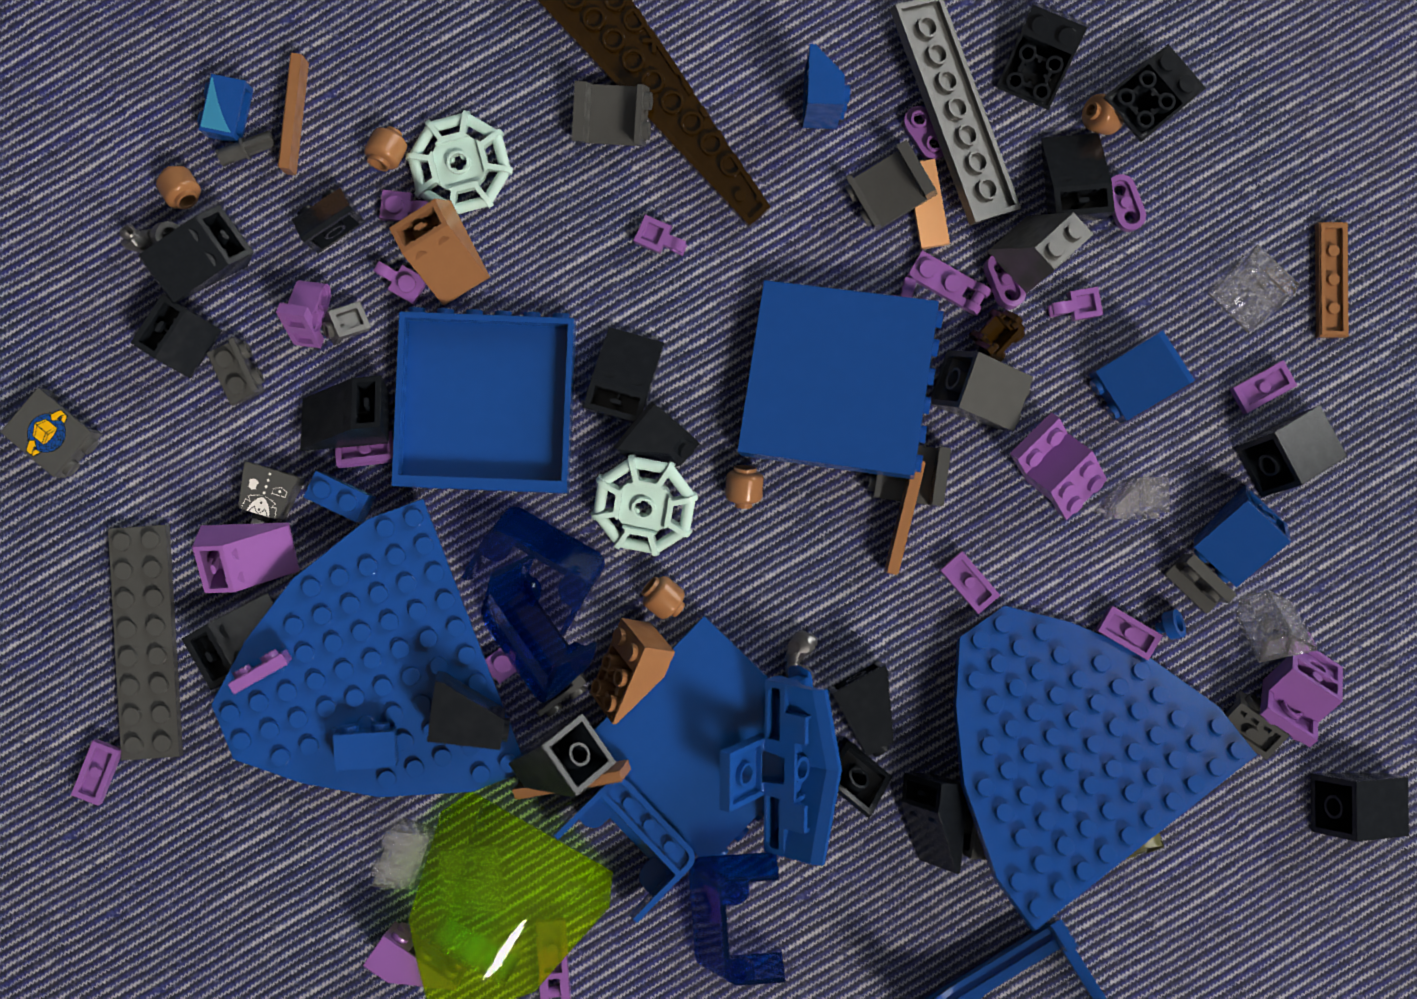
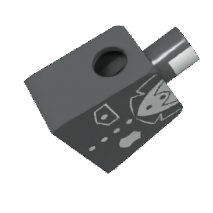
[239,461,306,524]

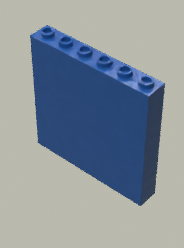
[737,280,944,479]
[391,307,576,494]
[594,615,784,866]

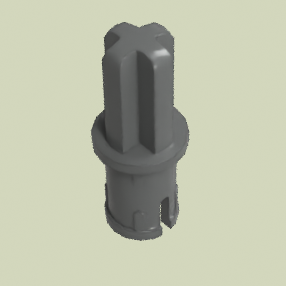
[216,131,275,167]

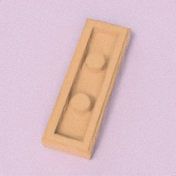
[913,159,950,250]

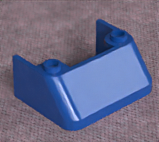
[552,779,695,923]

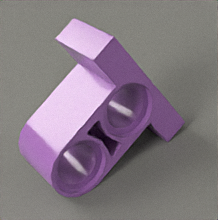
[276,280,331,349]

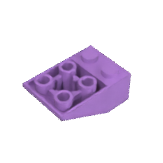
[192,522,299,593]
[363,921,467,990]

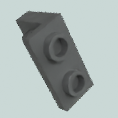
[207,336,265,406]
[1165,554,1237,613]
[1225,690,1289,759]

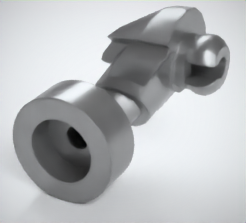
[120,222,179,253]
[784,630,817,679]

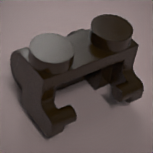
[969,309,1025,362]

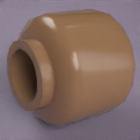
[1082,94,1124,135]
[364,126,407,172]
[156,166,201,209]
[725,465,764,509]
[641,576,685,619]

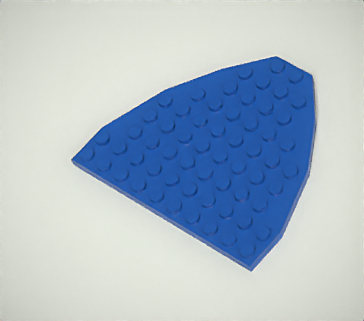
[211,498,522,797]
[953,606,1257,931]

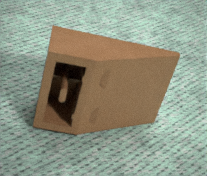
[389,199,490,305]
[590,618,675,724]

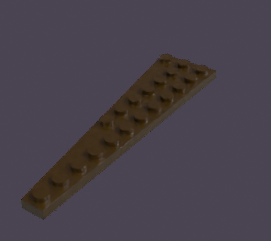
[536,0,771,228]

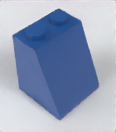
[1089,330,1195,423]
[1194,485,1291,588]

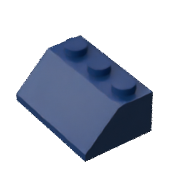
[802,44,850,129]

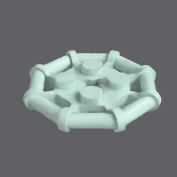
[405,110,513,214]
[591,454,698,556]

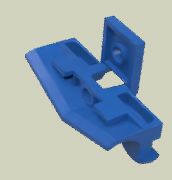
[720,665,842,866]

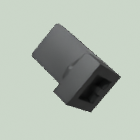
[536,653,589,717]

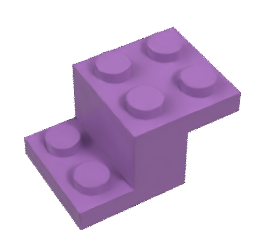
[1010,412,1107,520]
[1260,635,1343,748]

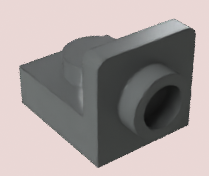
[322,301,371,346]

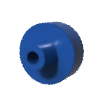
[1155,609,1186,640]

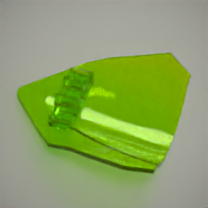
[409,791,613,999]

